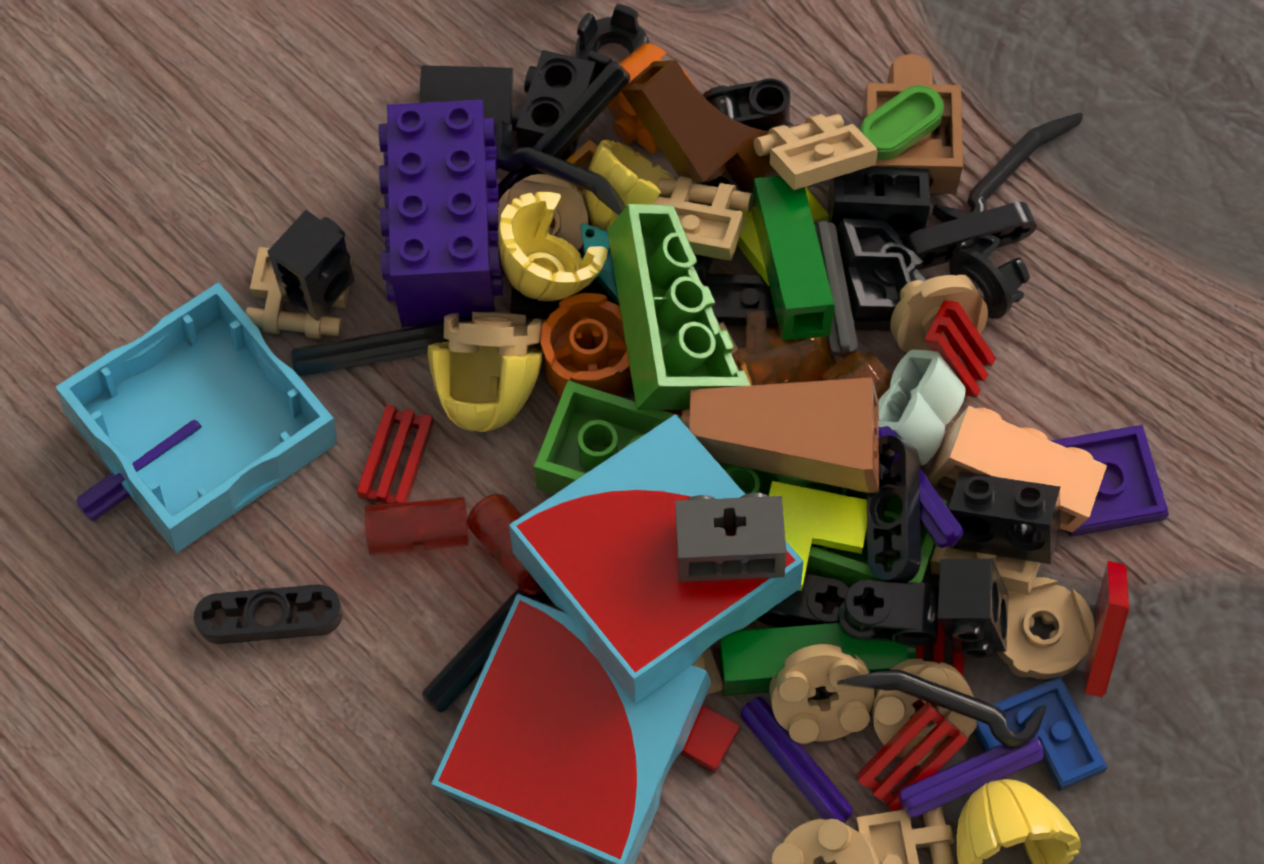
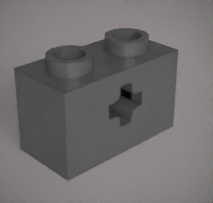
[675,493,786,582]

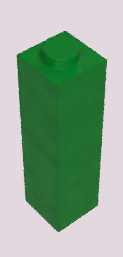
[752,176,835,341]
[718,623,916,696]

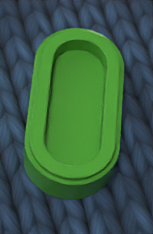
[860,85,944,160]

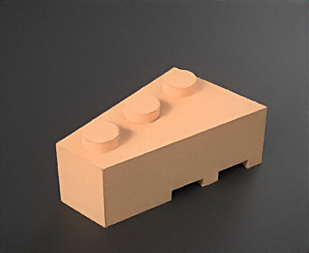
[927,406,1107,532]

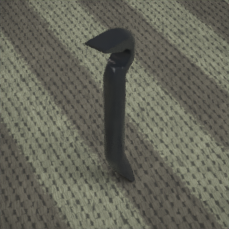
[932,113,1083,222]
[495,120,626,215]
[837,670,1047,748]

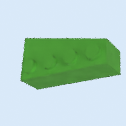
[607,204,751,410]

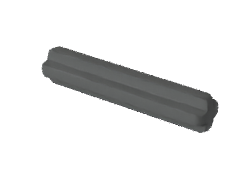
[814,220,858,357]

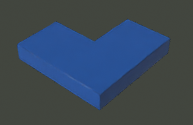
[973,676,1108,791]

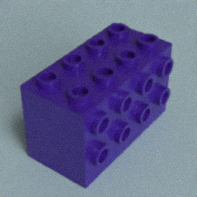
[379,100,503,327]

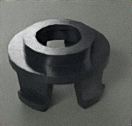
[576,4,650,78]
[949,235,1030,319]

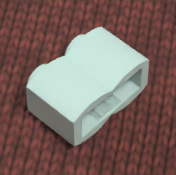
[878,349,966,465]

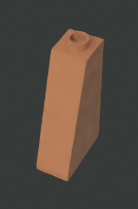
[682,377,879,493]

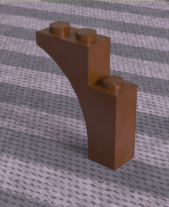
[620,60,801,193]

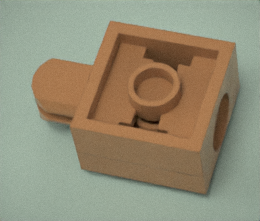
[862,54,963,194]

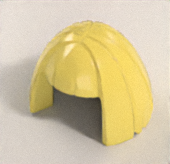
[585,139,675,231]
[498,192,608,302]
[427,341,542,432]
[957,779,1081,864]

